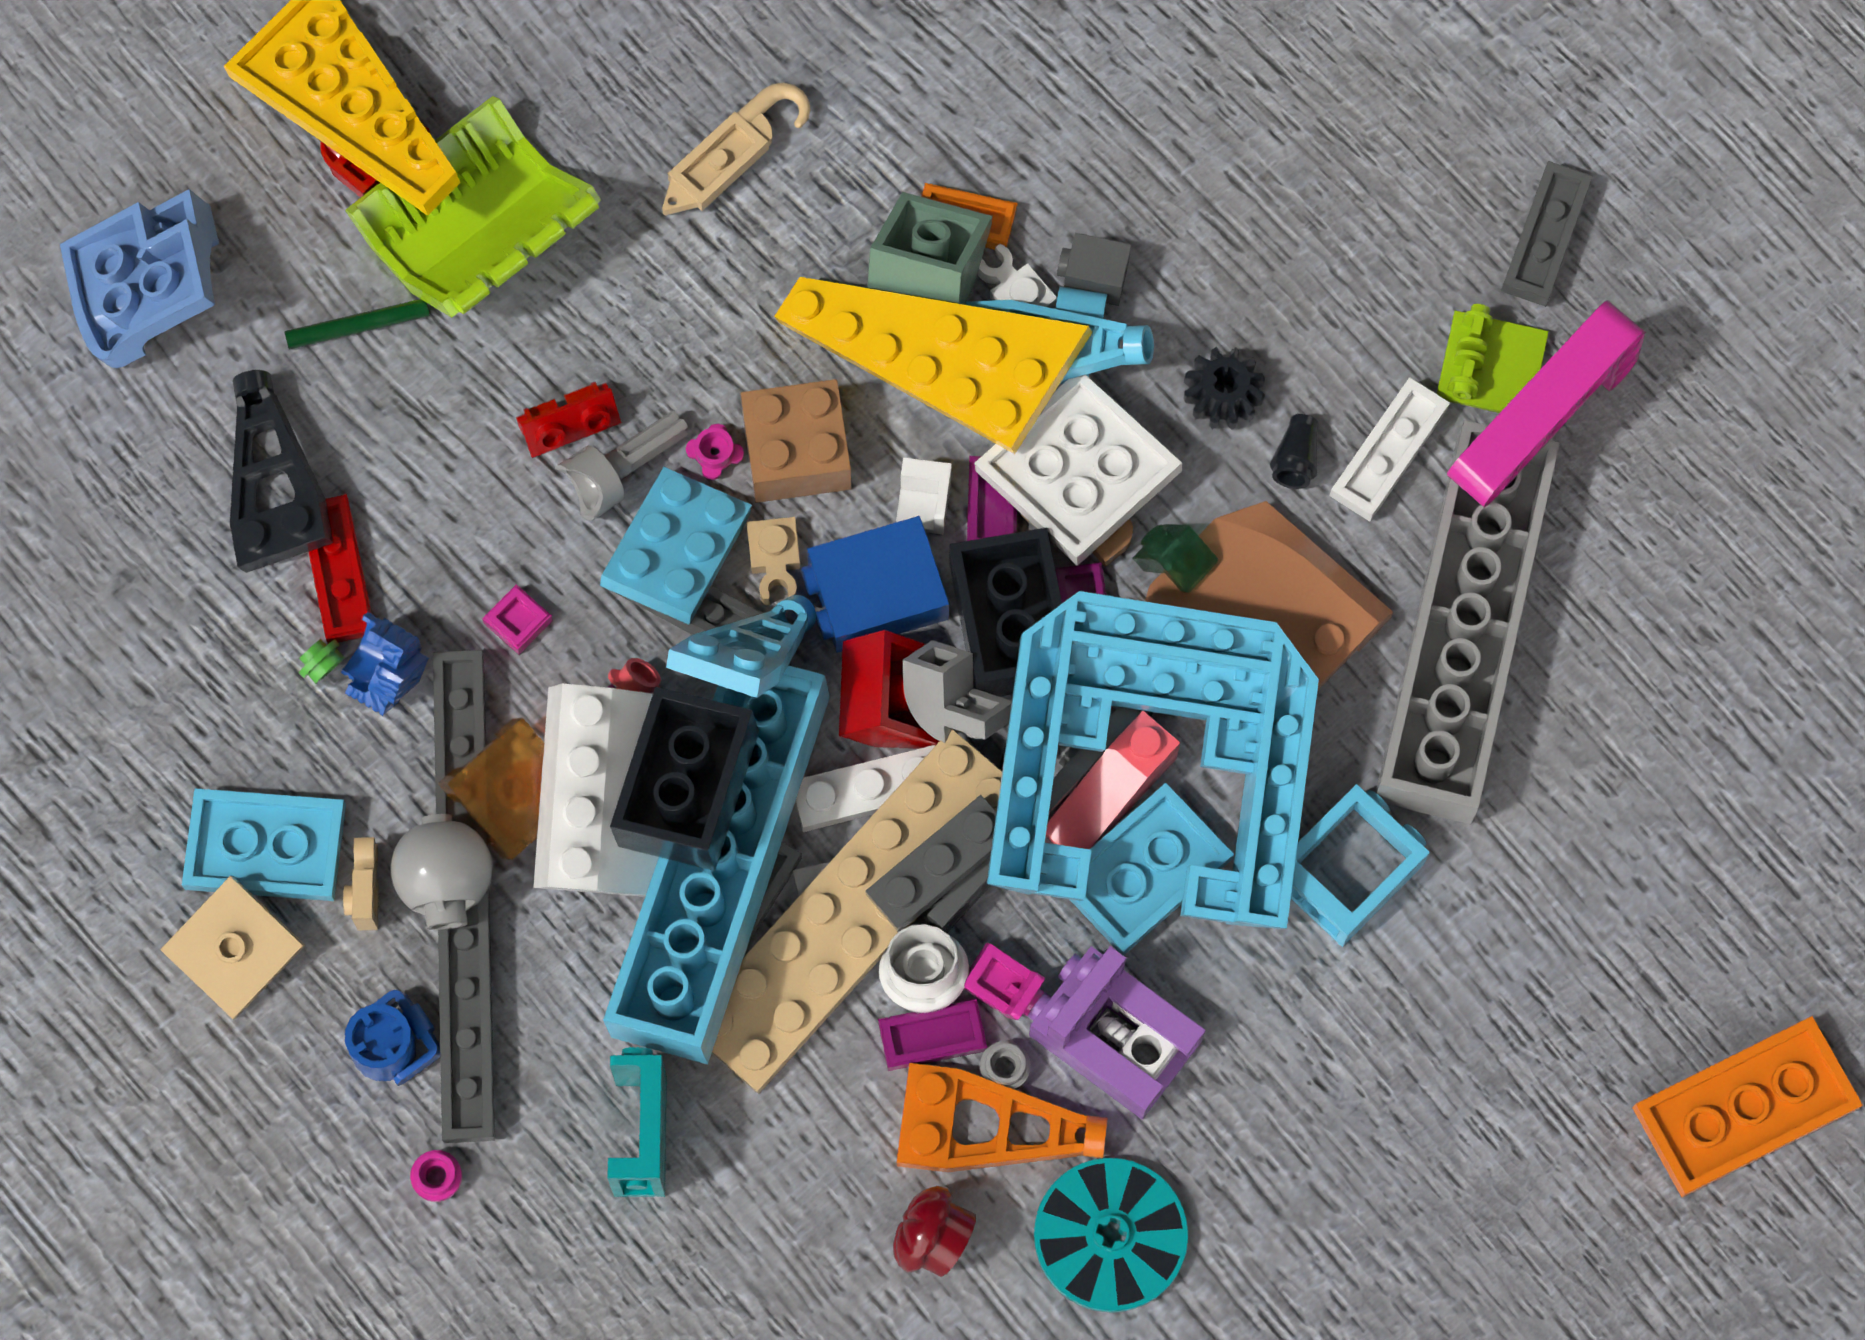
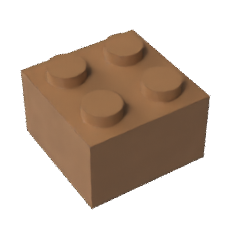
[740,379,851,503]

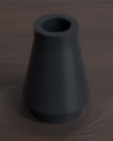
[1270,414,1319,489]

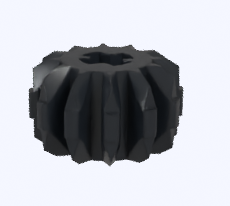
[1183,346,1265,430]

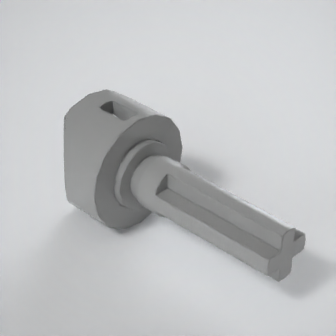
[555,410,688,521]

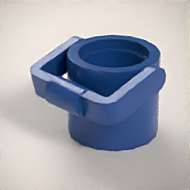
[345,990,440,1086]

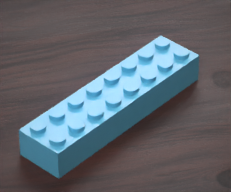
[603,665,830,1065]

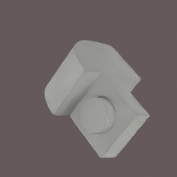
[903,640,1012,743]

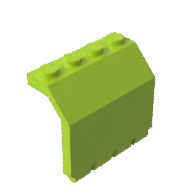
[345,96,601,318]

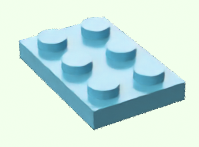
[600,467,752,625]
[1069,783,1234,956]
[182,788,346,901]

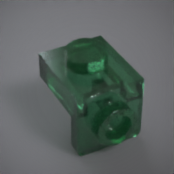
[1132,524,1218,593]

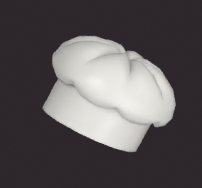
[879,924,969,1013]

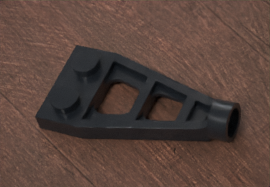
[230,370,334,573]

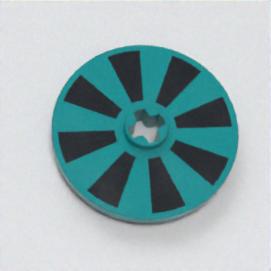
[1034,1158,1188,1313]

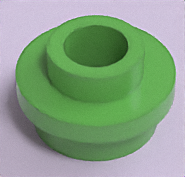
[299,639,345,684]

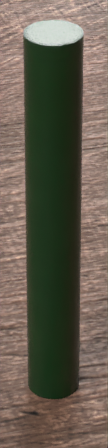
[284,299,430,350]

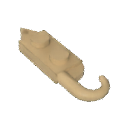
[662,82,811,215]

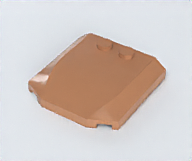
[1145,501,1393,690]

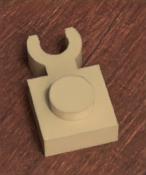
[747,517,800,605]
[343,837,379,931]

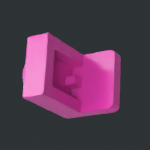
[964,943,1045,1020]

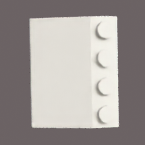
[533,683,659,896]

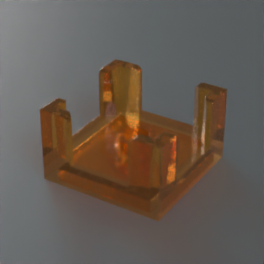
[438,718,545,860]

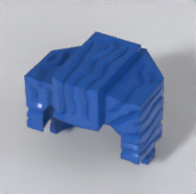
[341,612,429,716]

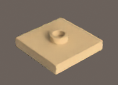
[160,876,305,1019]

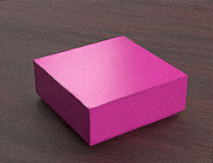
[482,584,553,655]

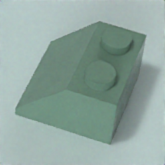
[867,192,993,305]

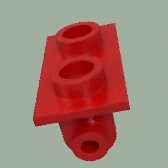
[516,382,622,458]

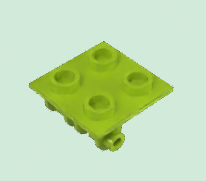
[1437,304,1549,413]

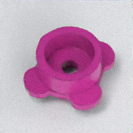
[686,424,744,480]

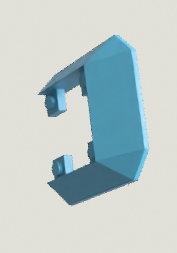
[987,591,1319,929]

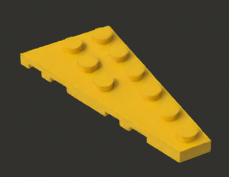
[224,0,461,215]
[774,277,1092,454]

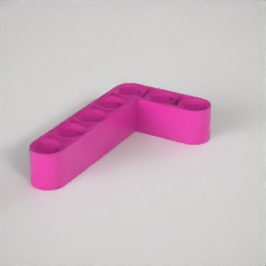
[1447,300,1646,508]

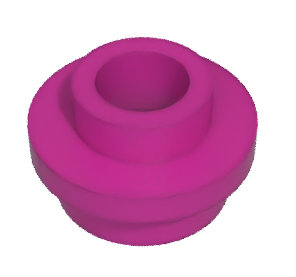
[410,1150,462,1202]

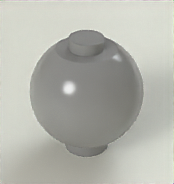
[391,814,492,930]

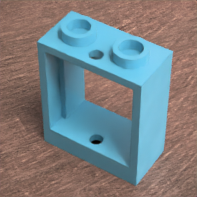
[1291,784,1430,947]

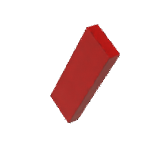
[309,494,372,644]

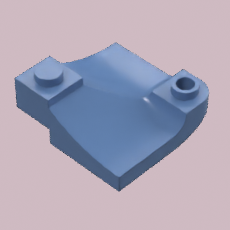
[60,189,219,368]

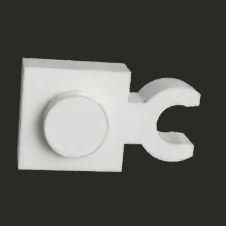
[977,244,1057,308]

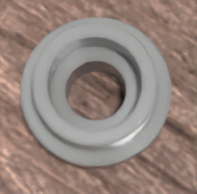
[980,1041,1031,1090]

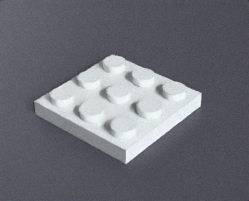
[975,375,1182,566]

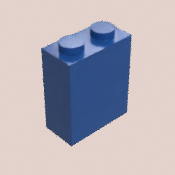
[801,516,949,653]

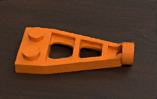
[896,1063,1108,1172]

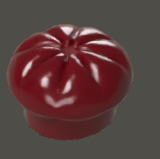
[893,1186,976,1277]

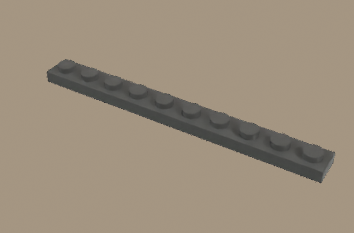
[433,650,495,1144]

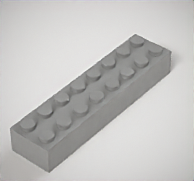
[1375,420,1560,825]

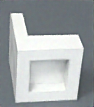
[896,457,952,535]

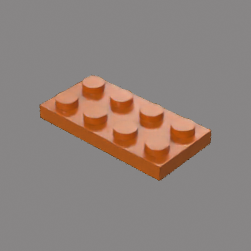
[1632,1016,1863,1198]

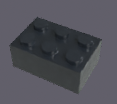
[949,527,1062,697]
[610,687,759,871]

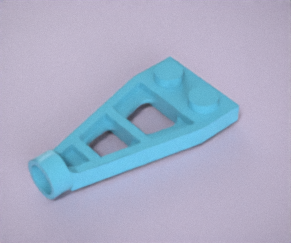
[966,300,1154,381]
[666,595,816,698]

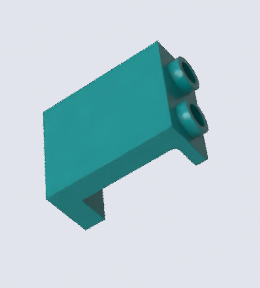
[607,1047,667,1197]

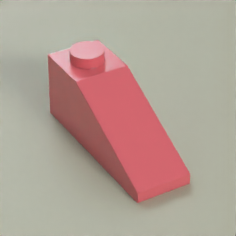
[1046,711,1180,849]

